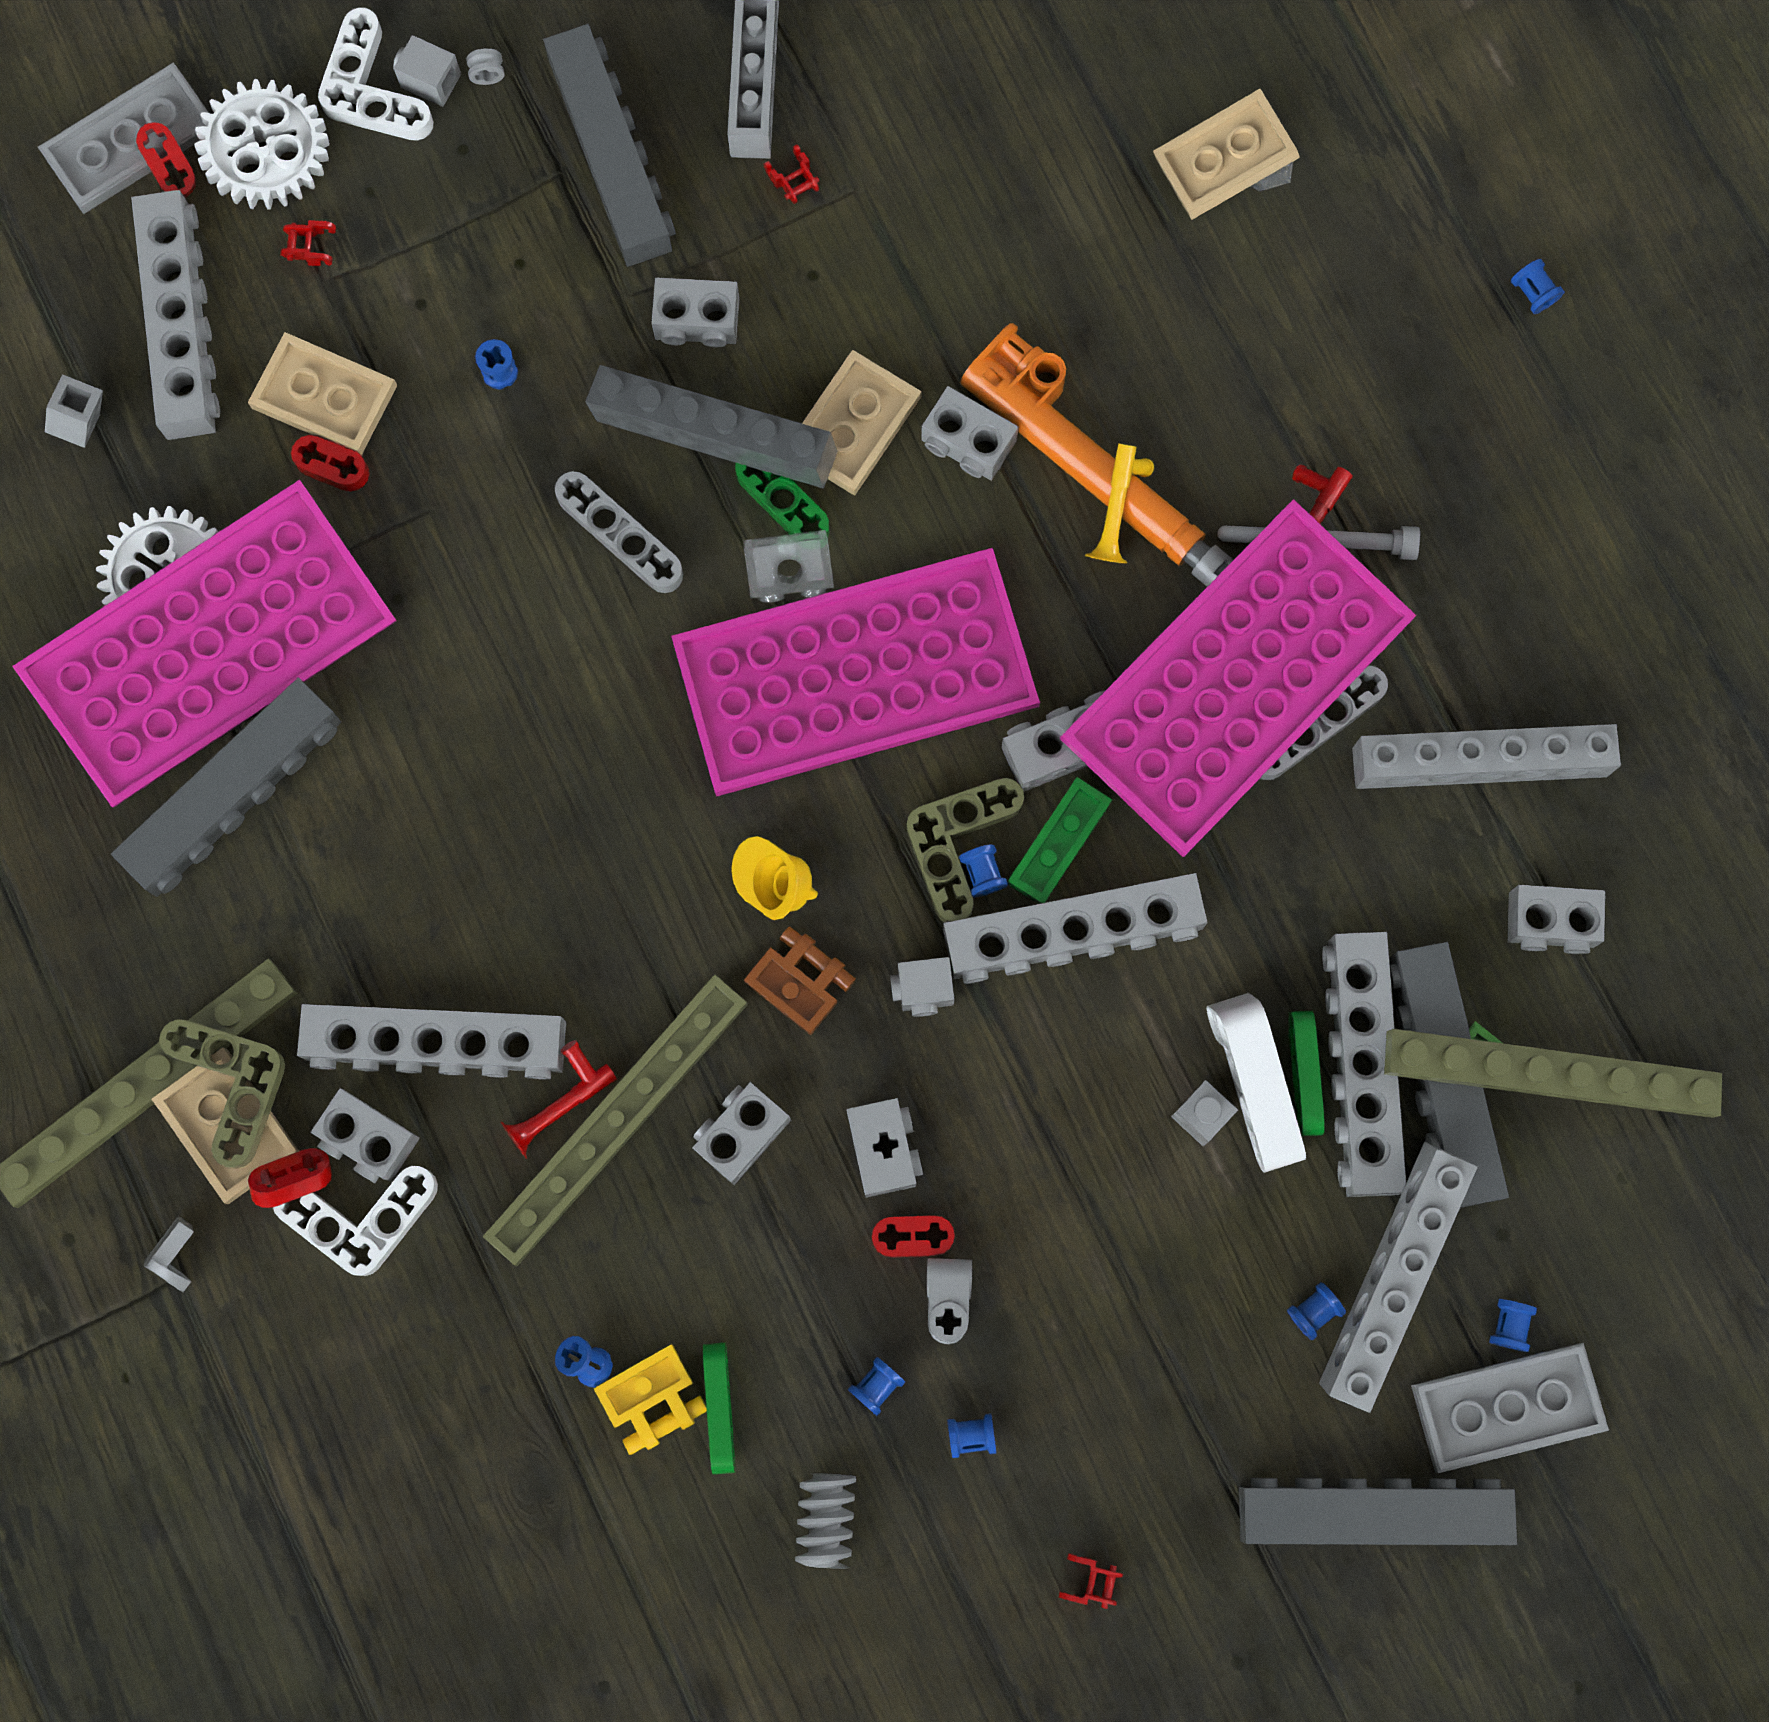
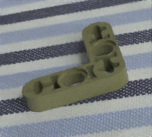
[906,778,1024,923]
[159,1019,285,1169]

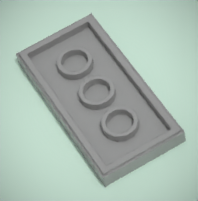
[38,62,209,214]
[1411,1343,1609,1473]

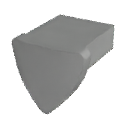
[144,1215,194,1292]

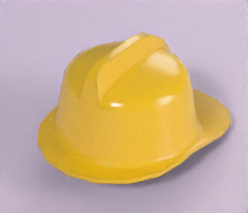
[732,836,818,920]

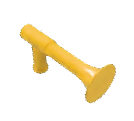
[1085,443,1154,563]

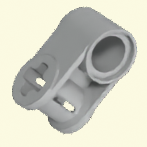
[927,1258,972,1344]

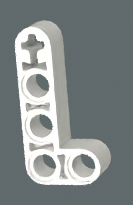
[1206,993,1306,1173]

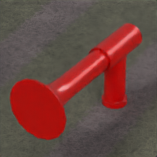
[1292,464,1353,524]
[501,1040,617,1159]

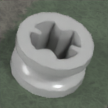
[466,48,505,85]

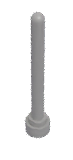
[1217,525,1420,560]

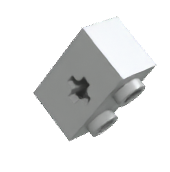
[847,1098,923,1198]

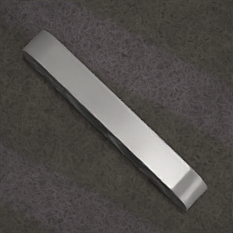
[555,471,683,593]
[1260,666,1388,780]

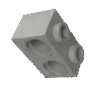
[652,278,739,347]
[921,386,1018,481]
[1508,885,1605,954]
[692,1082,791,1185]
[310,1088,420,1183]

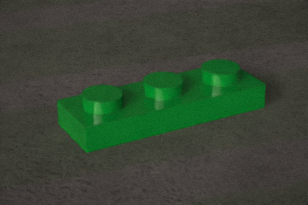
[1007,777,1112,904]

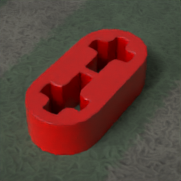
[136,122,196,198]
[291,435,369,492]
[248,1148,332,1208]
[872,1216,955,1258]

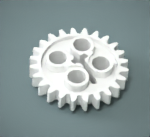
[194,79,329,210]
[96,506,219,606]

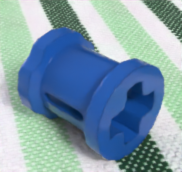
[1511,259,1565,314]
[475,339,518,389]
[959,844,1008,898]
[1286,1282,1346,1341]
[1489,1299,1537,1352]
[555,1336,613,1388]
[847,1357,905,1416]
[947,1413,996,1458]

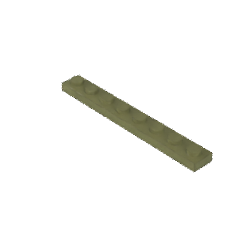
[0,958,298,1208]
[483,975,748,1266]
[1384,1029,1722,1118]

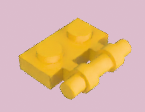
[594,1344,707,1455]

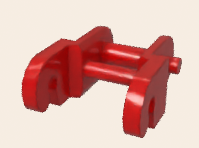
[763,144,820,204]
[280,220,336,266]
[1058,1553,1123,1609]

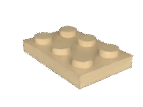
[1153,89,1300,220]
[248,332,397,456]
[802,350,921,496]
[152,1047,299,1205]

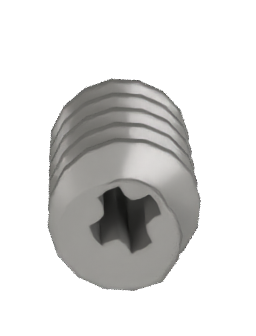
[795,1473,856,1569]

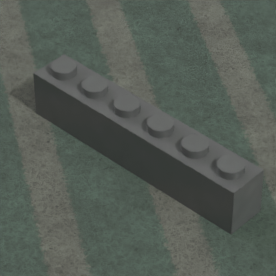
[543,24,676,267]
[585,365,838,489]
[111,677,342,897]
[1389,942,1509,1208]
[1239,1478,1517,1545]

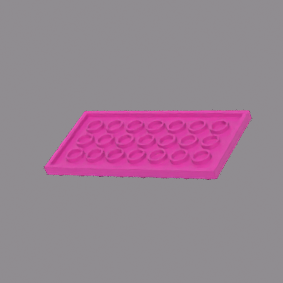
[12,480,397,807]
[1060,499,1416,857]
[671,548,1040,797]

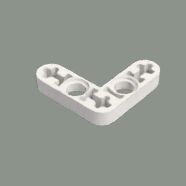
[318,8,434,141]
[273,1166,438,1276]

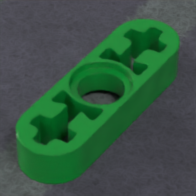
[735,463,830,548]
[1288,1010,1325,1137]
[703,1342,735,1475]

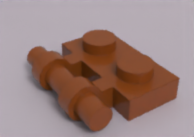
[744,926,856,1036]

